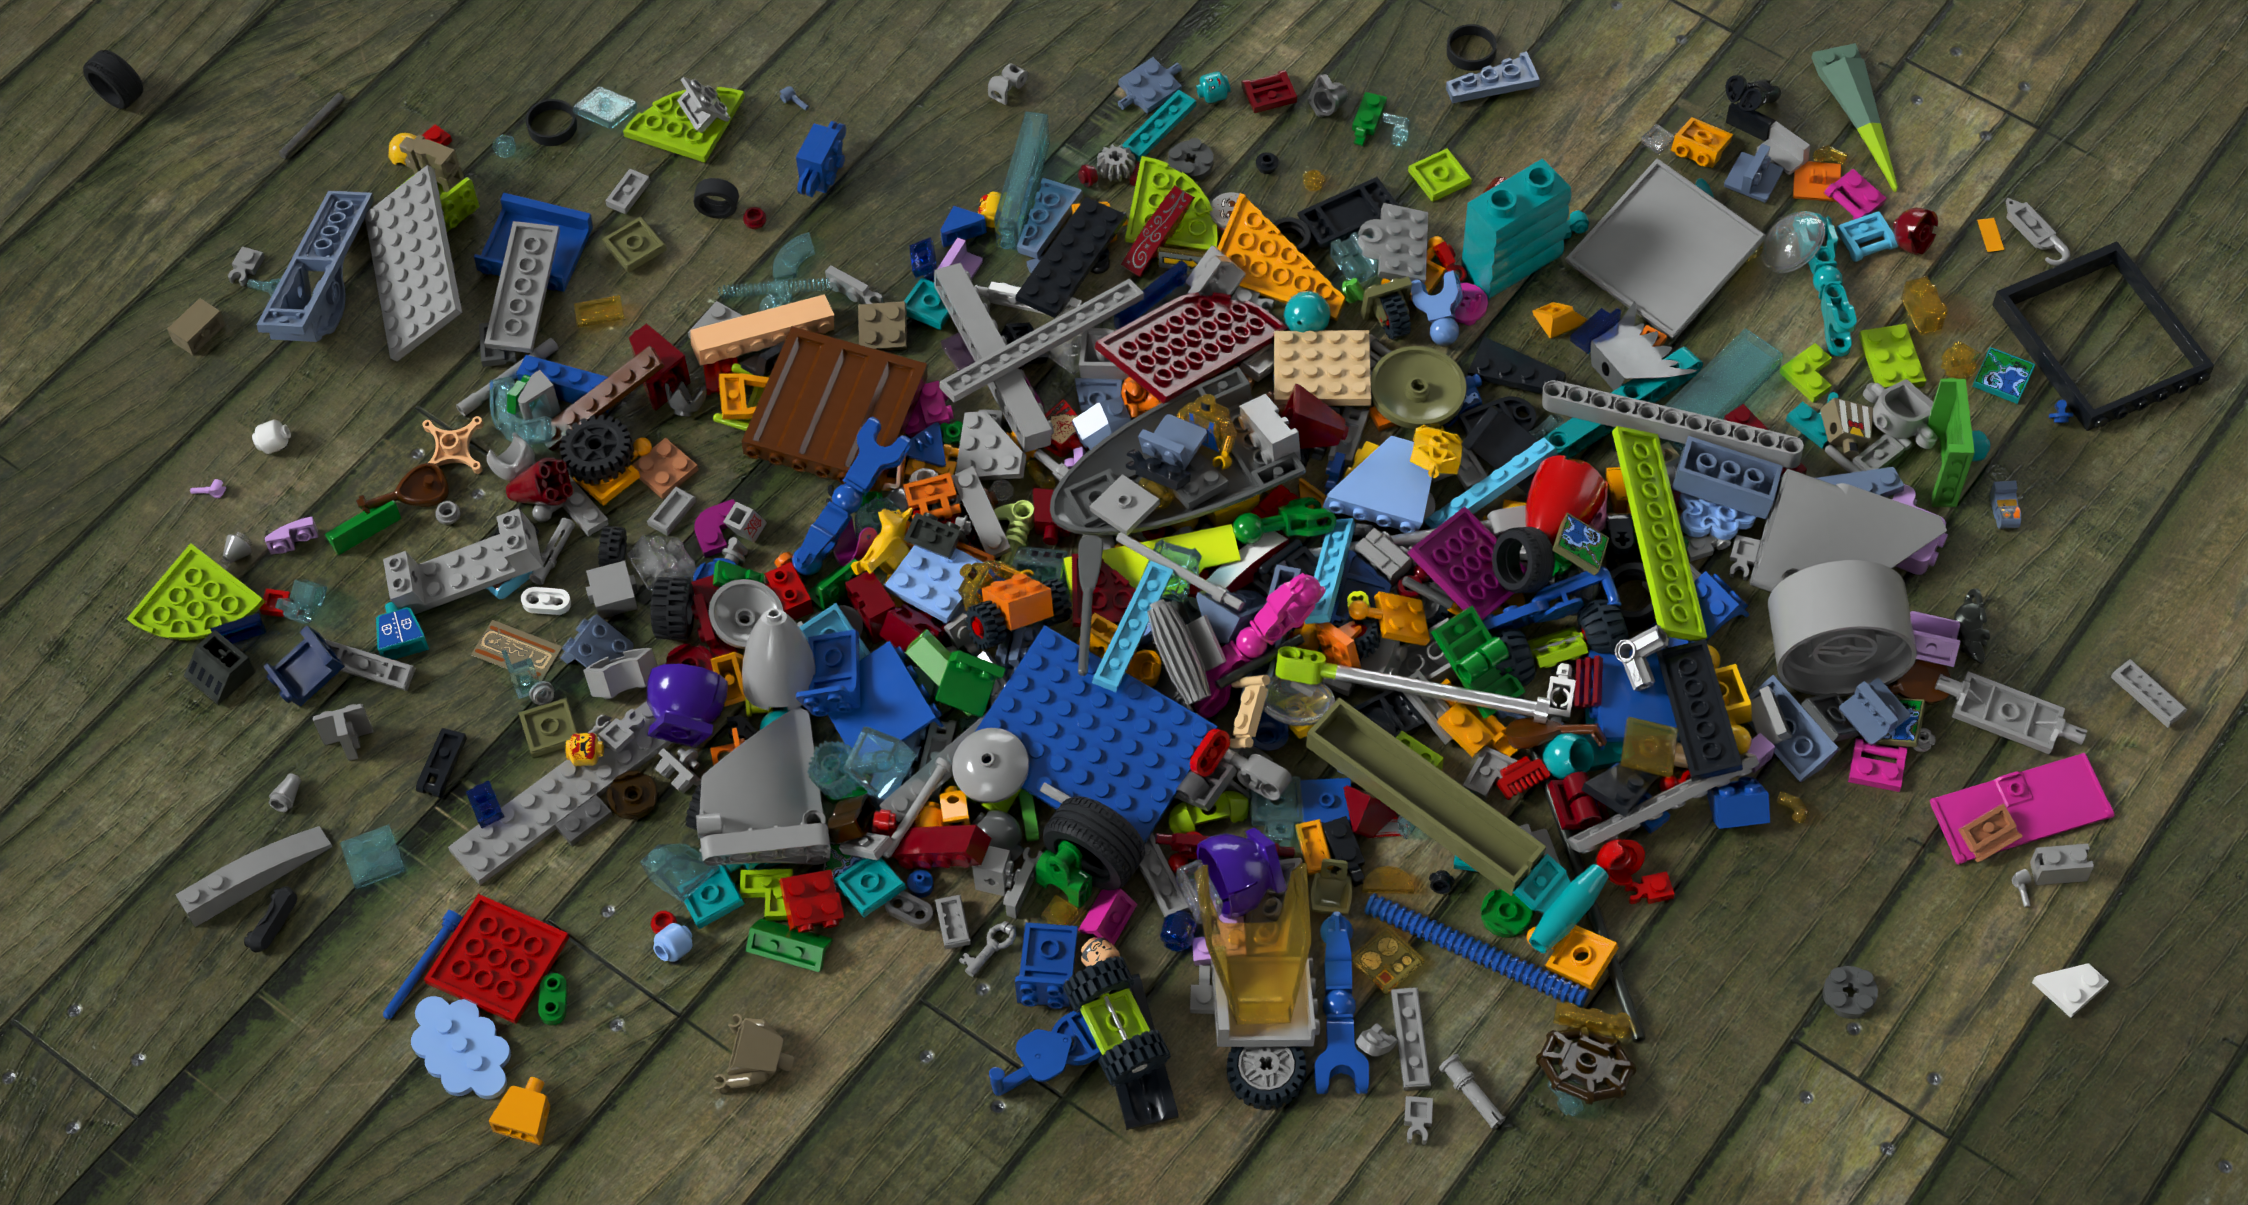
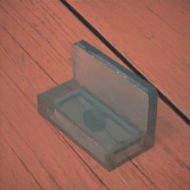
[501,649,539,699]

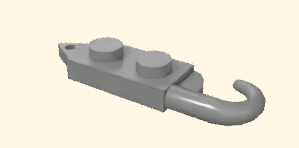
[2006,198,2071,266]

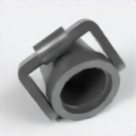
[1308,74,1348,117]

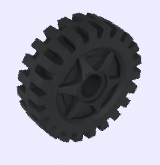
[560,415,634,484]

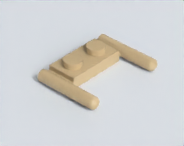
[1229,675,1270,749]

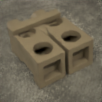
[399,135,465,192]

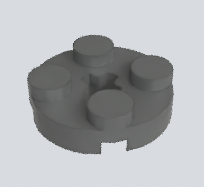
[1168,138,1213,182]
[1823,966,1878,1019]

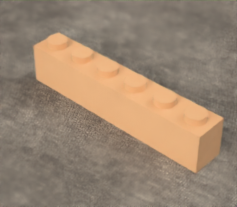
[690,294,834,366]

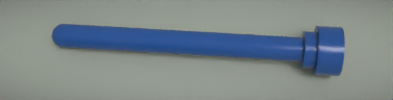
[383,910,463,1019]

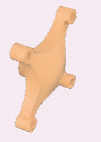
[422,416,484,474]

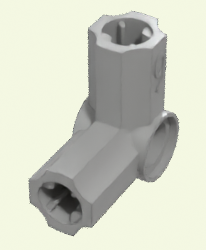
[1615,625,1669,691]

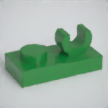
[713,560,764,588]

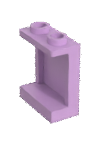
[1910,611,1960,667]

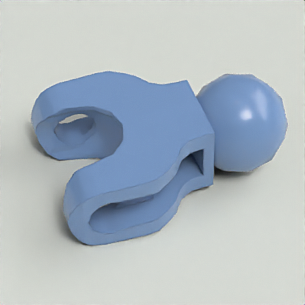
[1411,270,1463,346]

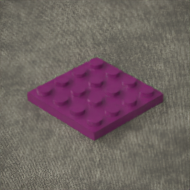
[1408,506,1527,621]

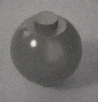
[971,810,1025,861]

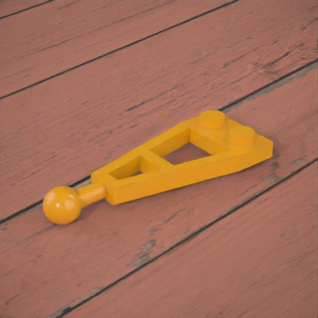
[719,373,769,420]

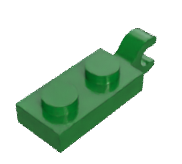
[1352,92,1387,146]

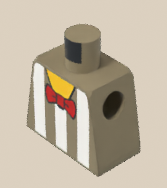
[1820,398,1873,458]

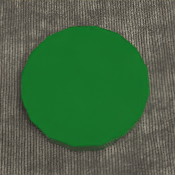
[1481,889,1533,938]

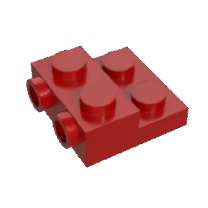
[779,870,844,933]

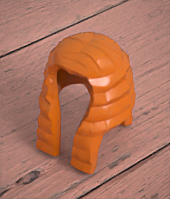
[1121,377,1162,418]

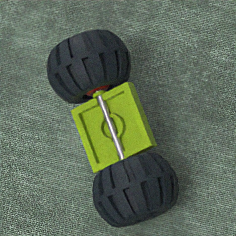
[1491,599,1629,687]

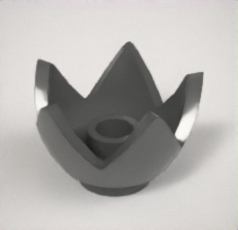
[665,381,706,416]

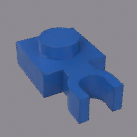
[1325,452,1346,496]

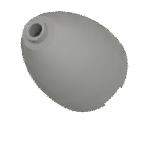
[742,608,816,710]

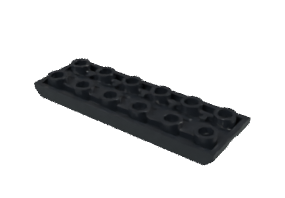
[1114,973,1179,1130]

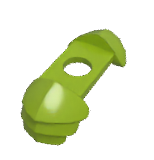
[1169,791,1249,834]

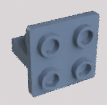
[1724,144,1784,203]
[1839,678,1911,746]

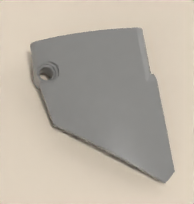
[1750,469,1947,592]

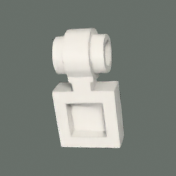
[1683,534,1731,562]

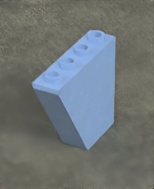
[1323,436,1433,533]

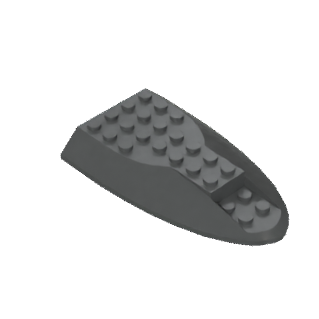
[1050,367,1306,535]

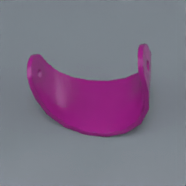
[833,518,878,566]

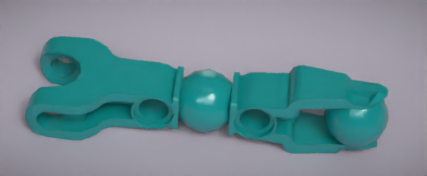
[1793,212,1857,356]

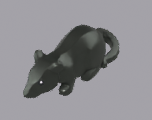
[1954,588,1990,664]

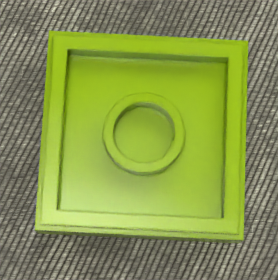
[1408,148,1472,202]

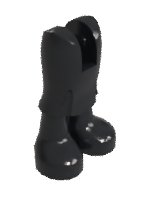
[1725,75,1781,111]

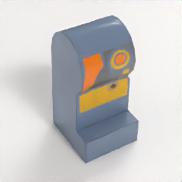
[1989,481,2021,529]

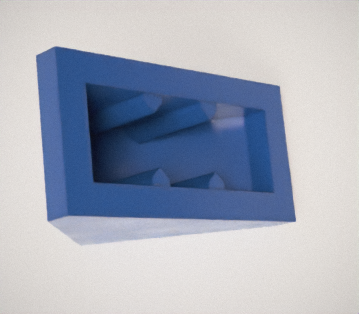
[940,206,987,247]

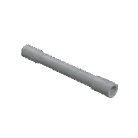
[456,338,559,416]

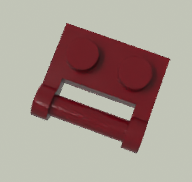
[1241,70,1297,114]

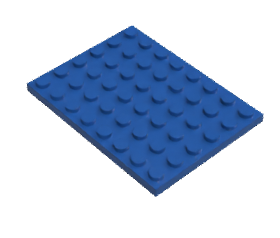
[975,625,1218,845]

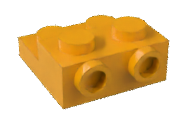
[1671,117,1733,168]

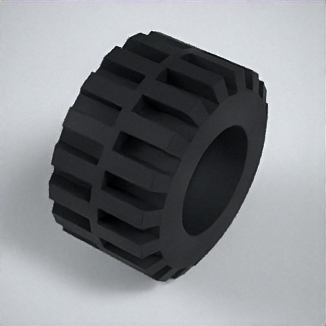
[651,577,695,640]

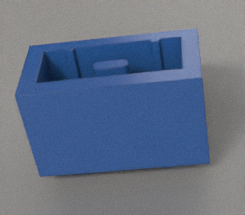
[1707,777,1770,829]

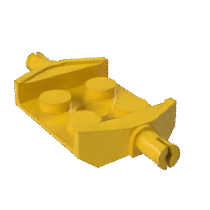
[1410,425,1463,478]

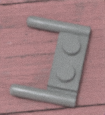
[1825,434,1913,473]

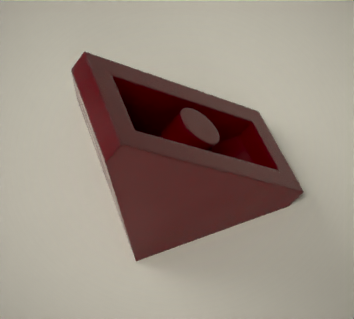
[1343,785,1398,838]

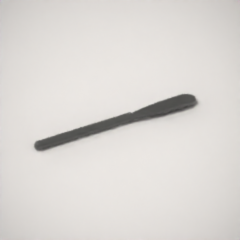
[1078,535,1103,676]

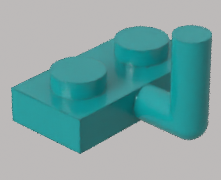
[1786,392,1838,449]

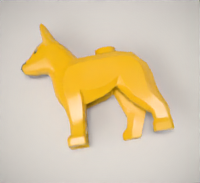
[851,508,913,608]

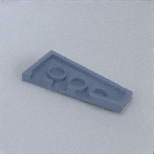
[1446,51,1540,103]
[1017,178,1083,259]
[1075,378,1122,451]
[1816,467,1904,497]

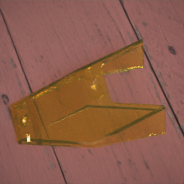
[1194,863,1311,1025]

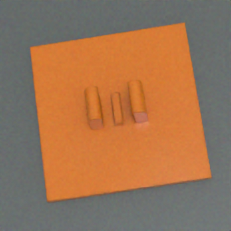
[1793,161,1841,202]

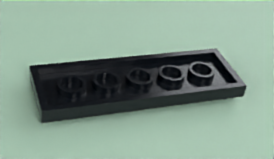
[1016,197,1126,319]
[1656,639,1743,782]

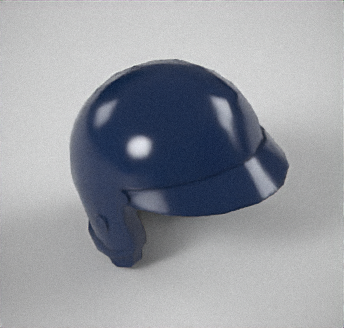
[1252,706,1289,751]

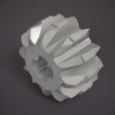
[1097,144,1135,182]

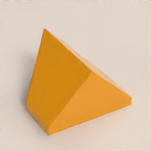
[1532,302,1591,339]
[710,652,745,707]

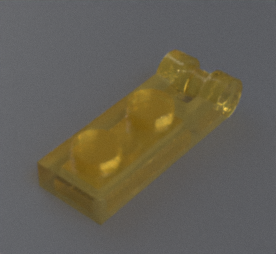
[1553,1002,1631,1038]

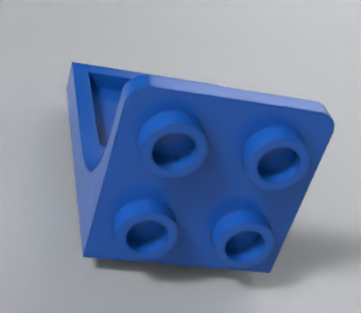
[1648,571,1750,648]
[796,629,861,716]
[1015,922,1078,1009]

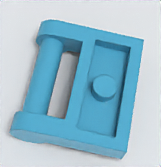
[1836,211,1898,262]

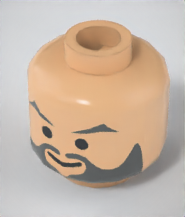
[1081,937,1120,967]

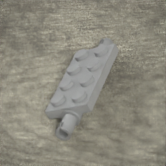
[1935,671,2087,754]

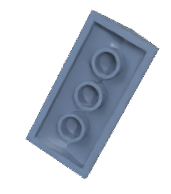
[1748,675,1839,782]

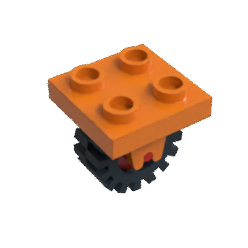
[1315,615,1380,669]

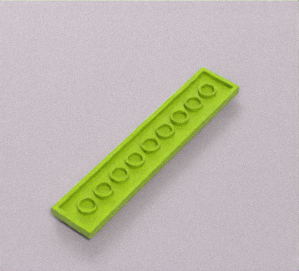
[1612,426,1707,642]

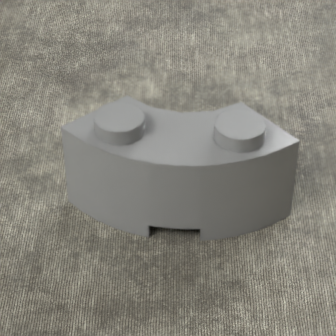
[583,648,657,699]

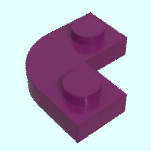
[694,499,735,558]

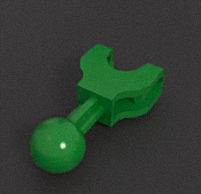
[1233,497,1336,544]

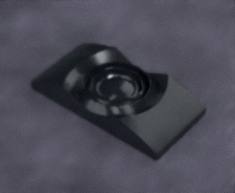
[1297,177,1399,248]
[1353,690,1425,738]

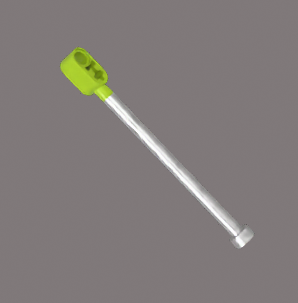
[1275,646,1551,724]

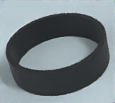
[1446,24,1497,71]
[526,99,577,146]

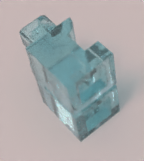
[1330,232,1379,283]

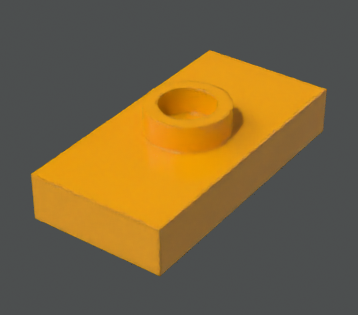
[1295,819,1333,875]

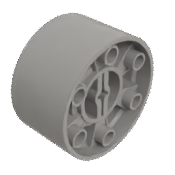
[1768,560,1917,696]

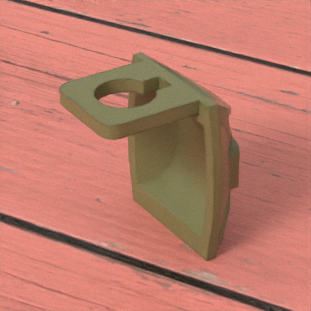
[1311,858,1352,916]

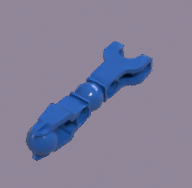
[792,417,912,576]
[1314,912,1369,1094]

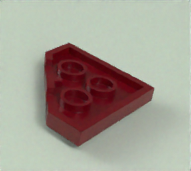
[1072,554,1136,627]

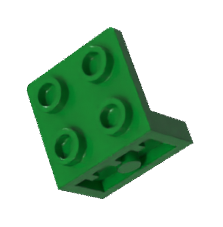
[808,559,861,612]
[935,650,1006,717]

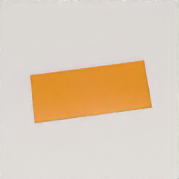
[1977,218,2004,252]

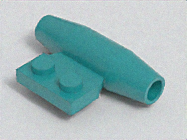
[1512,853,1609,953]

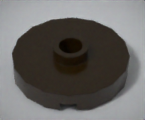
[607,771,659,820]

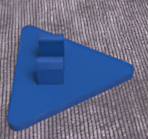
[906,422,946,468]

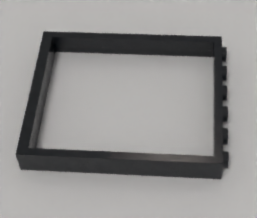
[1993,241,2214,431]

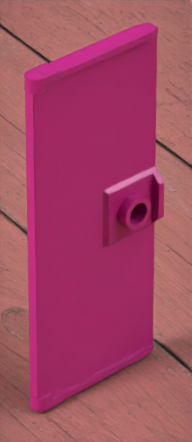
[1930,753,2114,865]

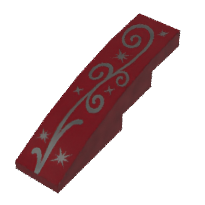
[1121,185,1195,277]

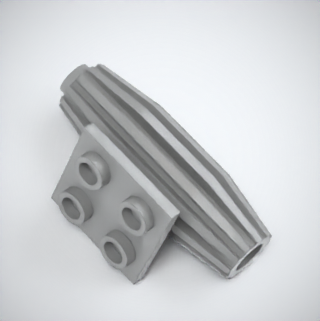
[1147,599,1226,705]

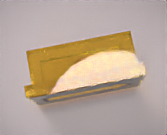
[1158,245,1207,272]

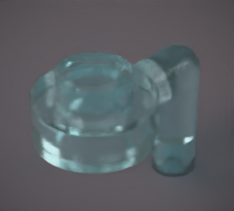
[1382,112,1410,146]
[759,281,793,312]
[1548,1073,1584,1116]

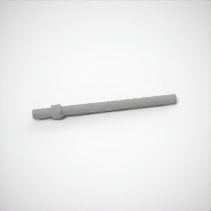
[1116,532,1244,611]

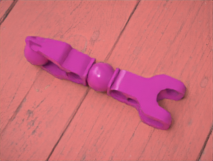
[1194,573,1326,718]

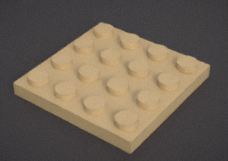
[1274,330,1371,406]

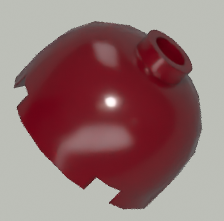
[1893,207,1938,255]

